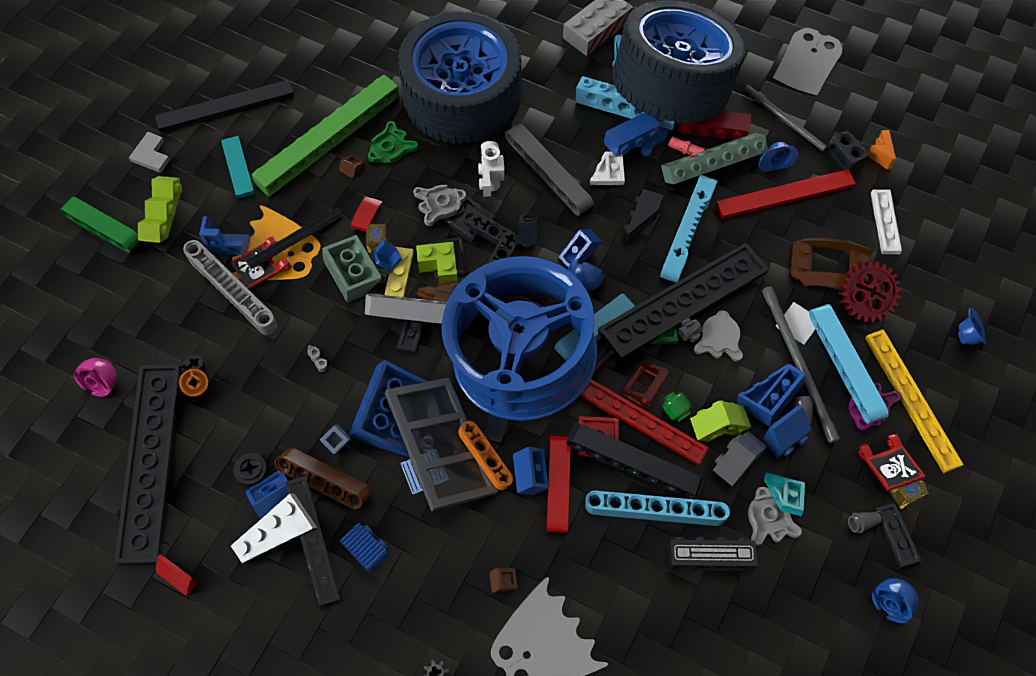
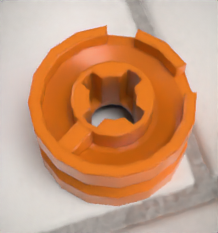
[179,369,208,397]

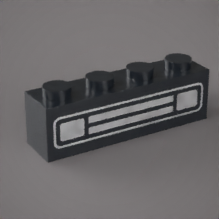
[668,537,758,571]

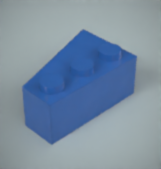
[737,364,806,427]

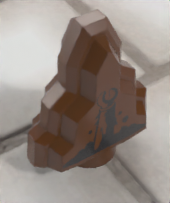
[417,281,460,302]

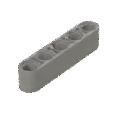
[365,294,447,324]

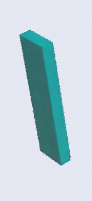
[221,136,255,199]

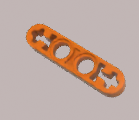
[458,421,513,490]

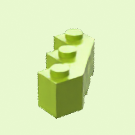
[138,176,182,243]

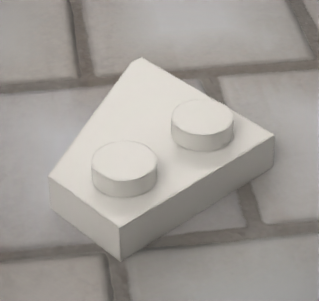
[590,152,625,185]

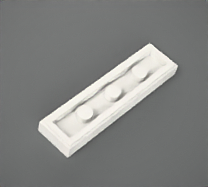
[871,190,902,254]

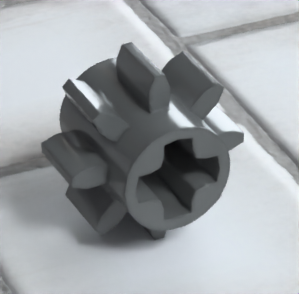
[678,318,702,343]
[424,660,450,676]

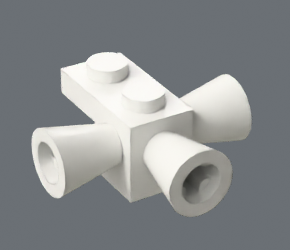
[478,141,504,197]

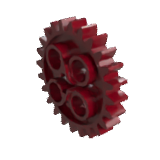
[839,261,902,322]

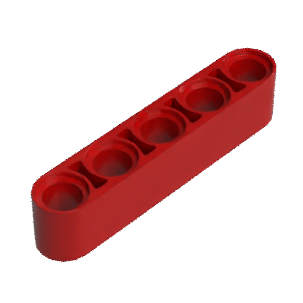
[547,435,570,533]

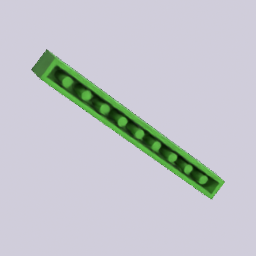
[251,75,400,197]

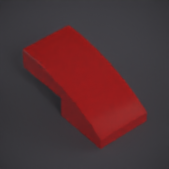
[351,197,382,232]

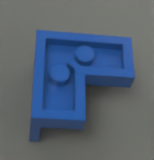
[199,216,250,255]

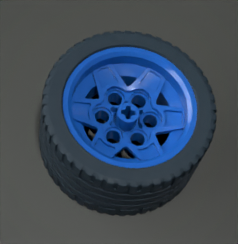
[612,0,746,123]
[398,11,522,144]

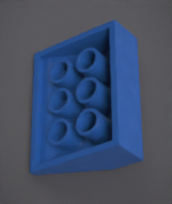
[349,360,434,456]

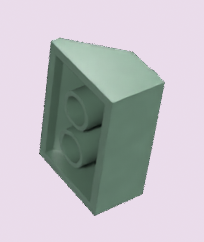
[322,235,381,303]

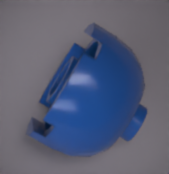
[568,259,606,291]
[872,578,919,623]

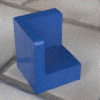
[372,239,402,273]

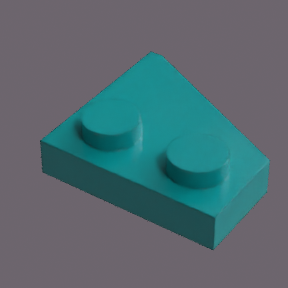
[764,472,805,516]

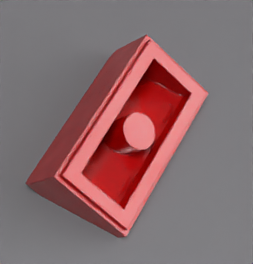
[156,555,197,596]

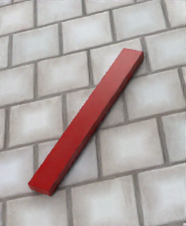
[716,169,856,219]
[580,379,709,466]

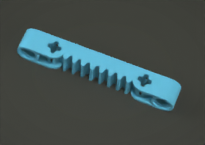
[660,175,718,283]

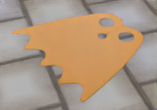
[232,205,321,280]

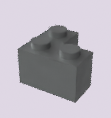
[713,431,767,486]

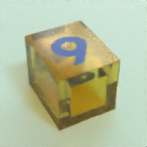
[366,224,387,253]
[890,480,929,509]

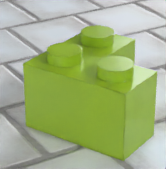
[416,242,458,285]
[690,400,751,442]

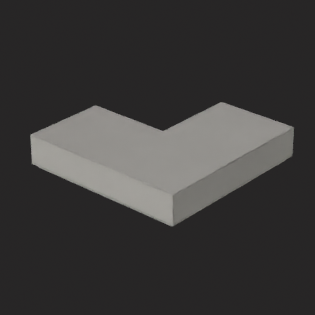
[129,132,170,173]

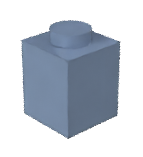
[320,425,352,454]

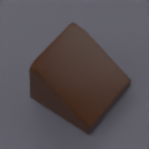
[339,155,366,178]
[490,568,518,593]

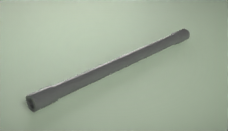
[762,286,840,444]

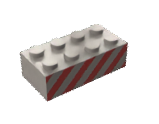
[563,0,633,56]

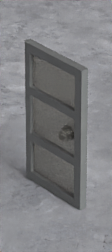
[385,378,498,511]

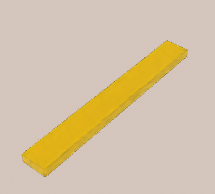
[865,329,964,474]

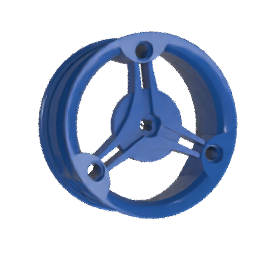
[442,256,597,421]

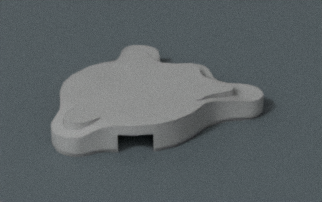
[414,185,466,226]
[694,310,743,362]
[748,487,802,546]

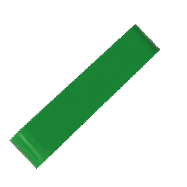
[60,196,139,253]

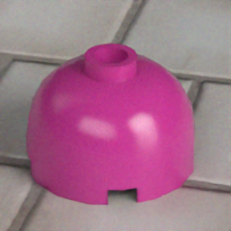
[74,358,117,397]

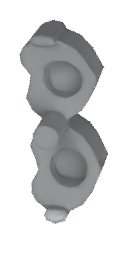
[307,345,327,372]

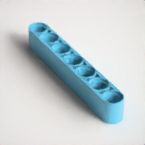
[809,304,889,424]
[585,491,730,526]

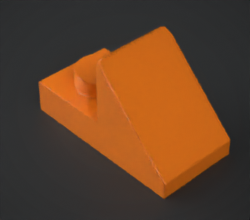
[868,130,896,169]

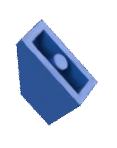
[559,229,602,268]

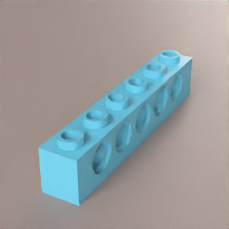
[575,76,676,130]

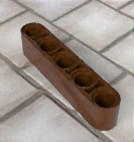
[275,448,371,509]

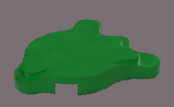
[368,121,418,163]

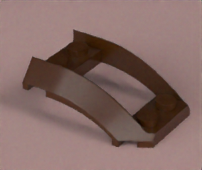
[791,238,874,294]

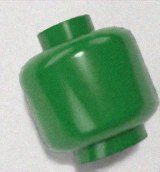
[662,391,692,422]

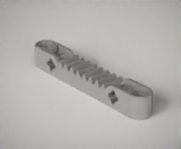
[183,240,277,335]

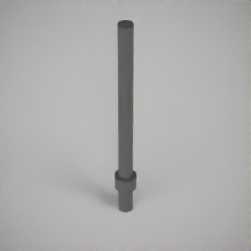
[744,85,827,152]

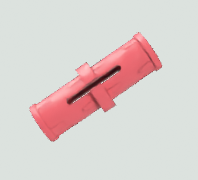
[668,136,705,155]

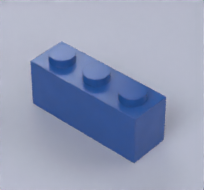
[604,113,660,157]

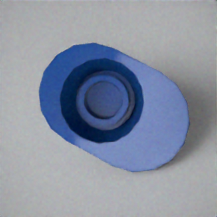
[759,142,798,171]
[958,308,987,345]

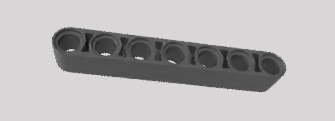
[505,123,594,216]

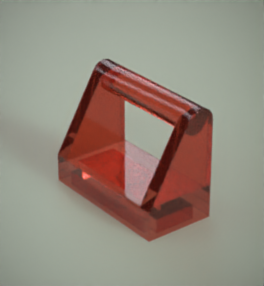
[621,361,669,409]

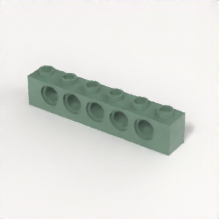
[661,133,768,184]

